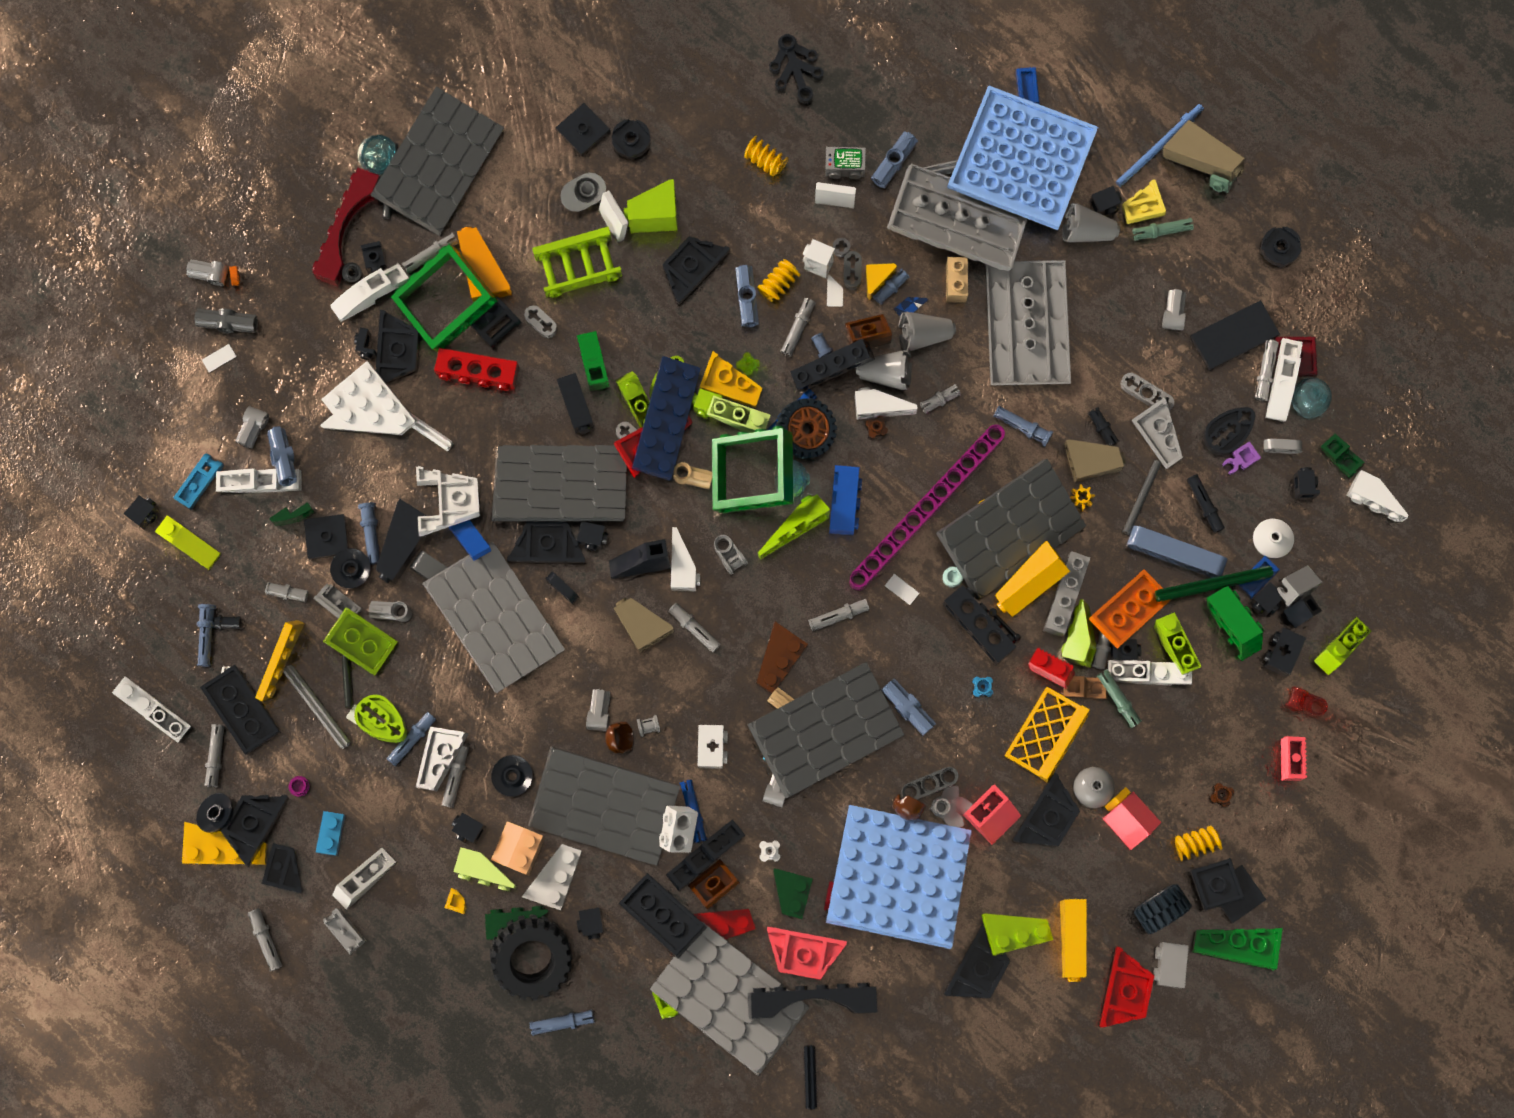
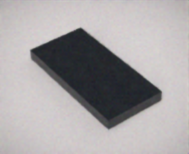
[1190,300,1280,371]
[200,664,281,755]
[619,873,707,958]

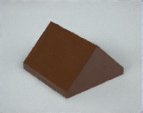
[845,314,892,348]
[688,859,740,910]

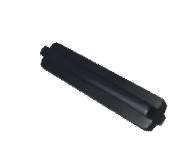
[804,1045,817,1110]

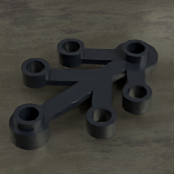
[769,34,824,104]

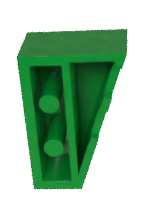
[1207,586,1264,661]

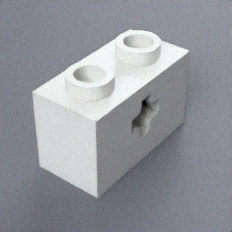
[698,725,728,769]

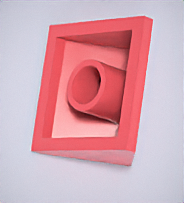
[1103,791,1161,850]

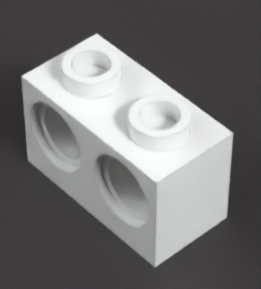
[803,239,835,278]
[659,806,698,853]

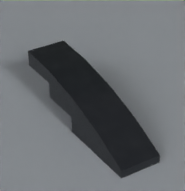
[666,819,745,891]

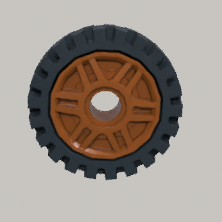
[776,398,837,458]

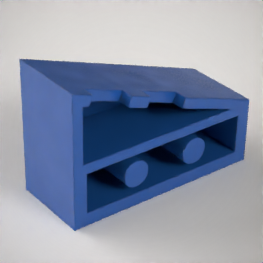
[829,465,862,535]

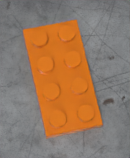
[1089,569,1172,649]

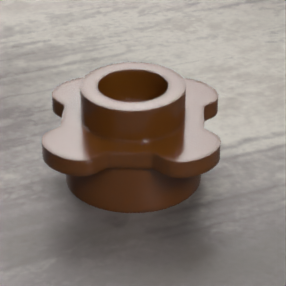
[865,416,888,438]
[1210,783,1234,807]

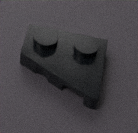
[261,843,302,893]

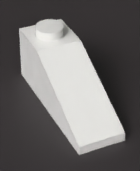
[854,387,917,419]
[671,527,700,591]
[333,848,396,910]

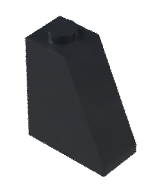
[557,373,594,434]

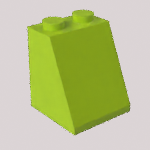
[624,179,678,233]

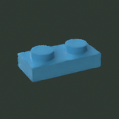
[316,811,345,856]

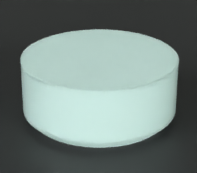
[943,567,963,588]

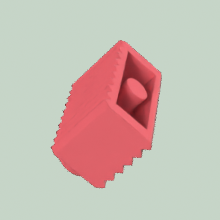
[1281,737,1307,781]

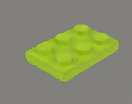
[323,608,398,676]

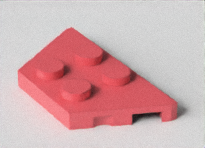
[767,926,847,980]

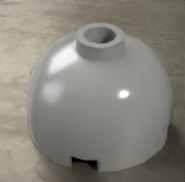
[1073,767,1115,809]

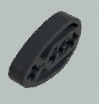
[1203,407,1256,455]

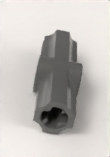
[194,309,258,333]

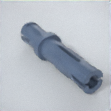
[386,711,437,766]
[530,1010,595,1036]

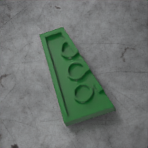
[1192,928,1283,970]

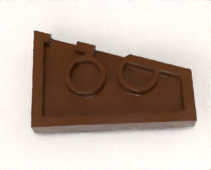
[756,621,808,694]

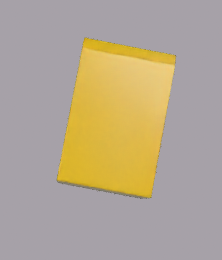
[865,263,897,300]

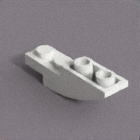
[330,263,409,322]
[1265,338,1303,422]
[1108,660,1193,685]
[112,676,191,742]

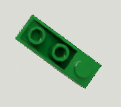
[577,331,610,392]

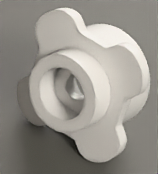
[759,841,780,862]

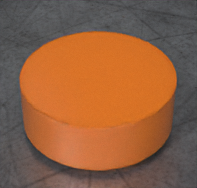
[230,266,240,286]

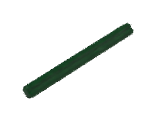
[1154,566,1274,602]

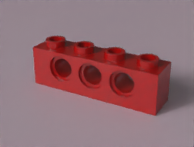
[434,348,519,391]

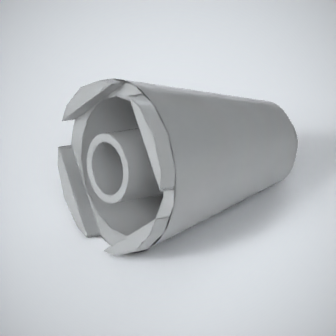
[1062,203,1120,243]
[899,311,956,351]
[856,350,912,390]

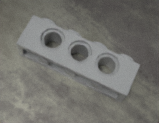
[1043,551,1090,638]

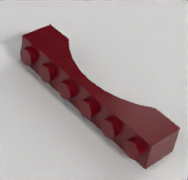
[312,168,381,287]

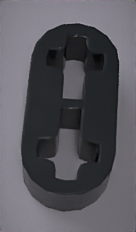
[545,571,580,605]

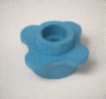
[972,677,993,697]

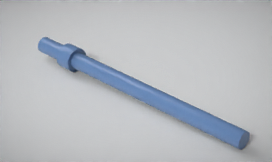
[1116,104,1204,187]

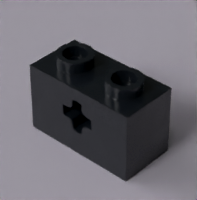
[1263,628,1306,677]

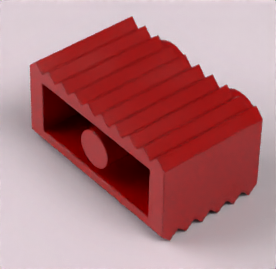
[1028,648,1075,689]

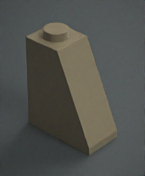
[1064,439,1126,483]
[614,598,674,653]

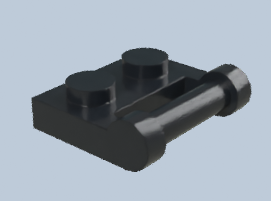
[470,296,522,349]

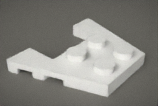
[416,466,480,536]

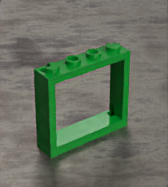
[391,244,498,352]
[712,426,794,513]

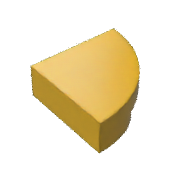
[1104,787,1131,811]
[445,888,466,914]

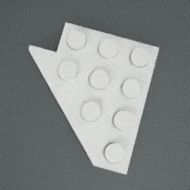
[320,361,417,435]

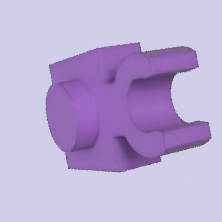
[1222,441,1261,475]

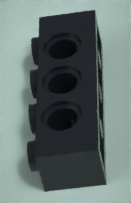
[790,339,875,391]
[943,585,1016,665]

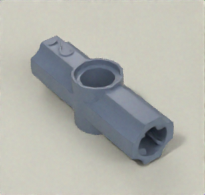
[871,131,918,188]
[735,265,759,327]
[267,426,297,487]
[881,678,936,736]

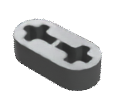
[843,251,862,290]

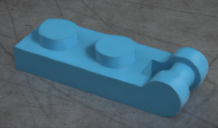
[173,453,224,510]

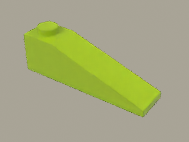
[758,494,830,560]

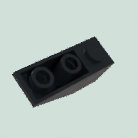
[609,539,671,579]

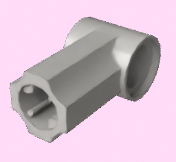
[186,259,229,286]
[1162,289,1186,331]
[235,406,269,449]
[369,601,412,622]
[586,689,611,732]
[763,774,785,807]

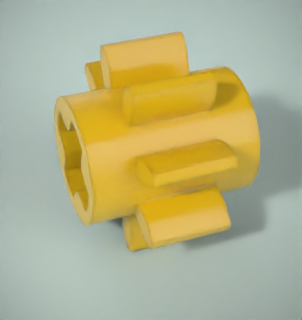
[1070,484,1095,511]

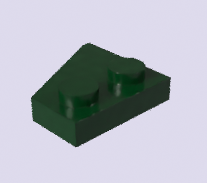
[773,868,813,920]

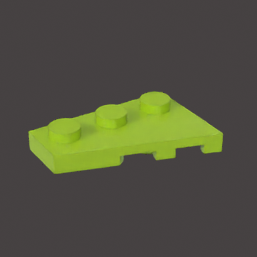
[981,913,1053,956]

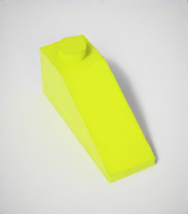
[155,516,221,570]

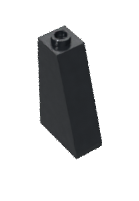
[376,499,429,584]

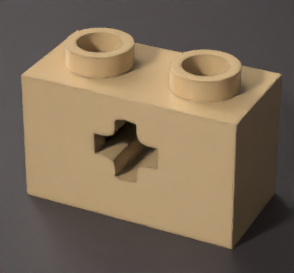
[946,257,968,303]

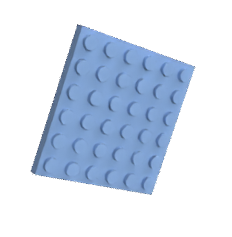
[947,85,1098,230]
[826,805,971,949]

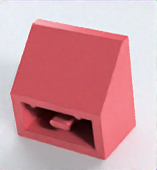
[963,784,1021,845]

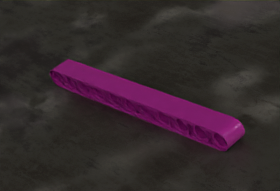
[849,425,1005,591]

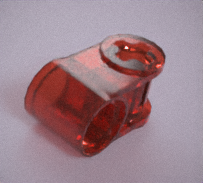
[1285,687,1328,718]

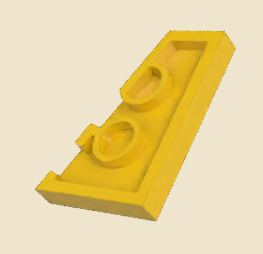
[699,351,763,408]

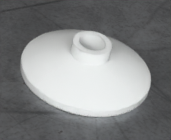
[1253,519,1294,559]

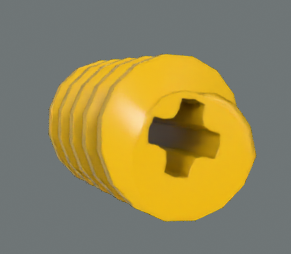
[744,136,789,177]
[757,259,801,302]
[1175,826,1223,862]

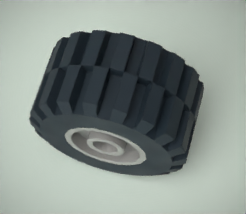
[1134,884,1192,934]

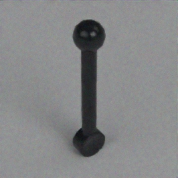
[989,608,1021,641]

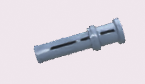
[993,405,1054,447]
[358,502,380,565]
[197,604,216,667]

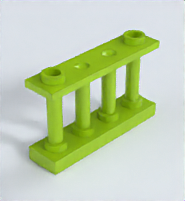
[532,227,622,298]

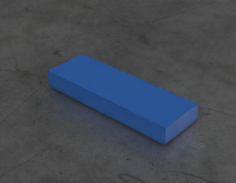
[449,520,491,561]

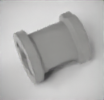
[637,715,661,737]

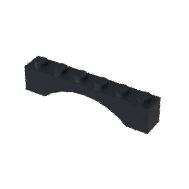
[748,983,878,1019]

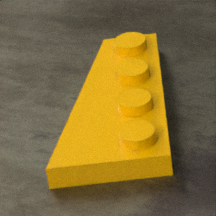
[255,620,305,701]
[182,822,268,865]

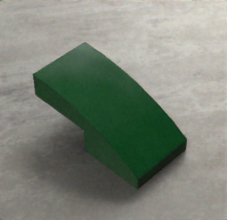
[1321,434,1365,478]
[269,502,316,526]

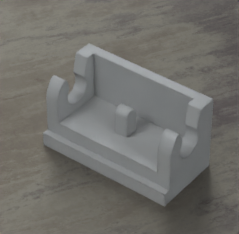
[1277,565,1322,606]
[313,584,362,618]
[323,908,366,955]

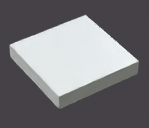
[815,182,856,208]
[599,191,629,243]

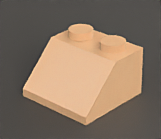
[491,822,545,876]

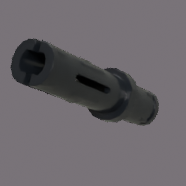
[1187,474,1225,534]

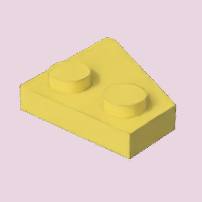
[1122,180,1166,224]

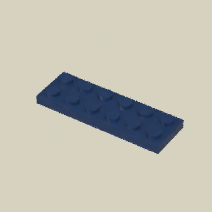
[632,356,701,480]

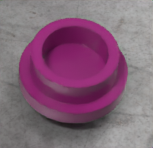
[289,776,310,797]

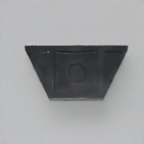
[662,236,731,305]
[376,310,419,383]
[507,521,586,563]
[1012,773,1080,847]
[221,795,289,867]
[944,923,1010,998]

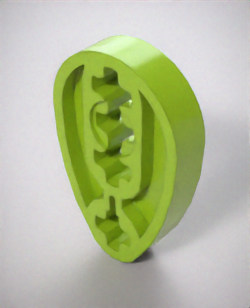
[354,695,407,743]

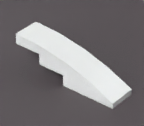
[216,469,302,493]

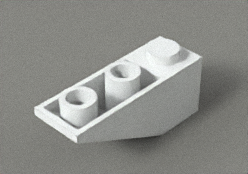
[1346,470,1409,522]

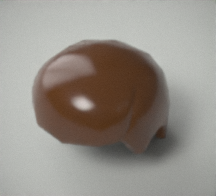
[605,722,634,754]
[893,794,926,821]

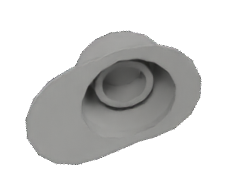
[560,172,606,212]

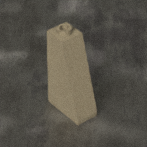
[1163,120,1245,182]

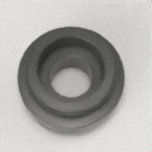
[342,262,361,282]

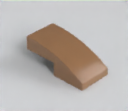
[1063,676,1108,699]

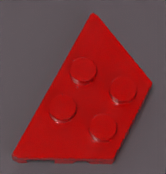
[1099,946,1154,1028]

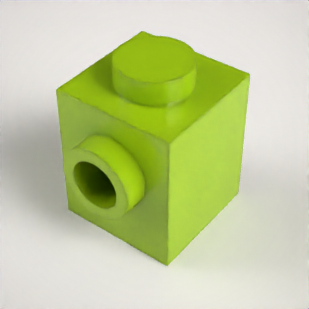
[691,389,723,419]

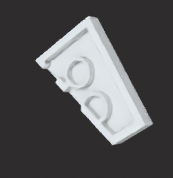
[522,844,582,911]

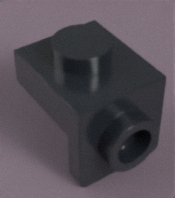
[354,327,377,360]

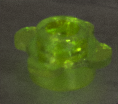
[736,352,760,376]

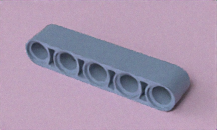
[1127,526,1228,578]

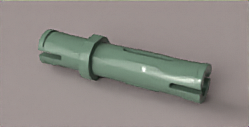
[1132,218,1194,241]
[1097,669,1142,728]

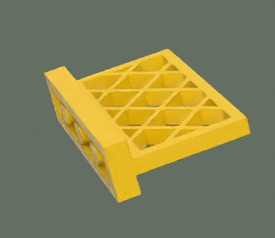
[1005,687,1090,783]

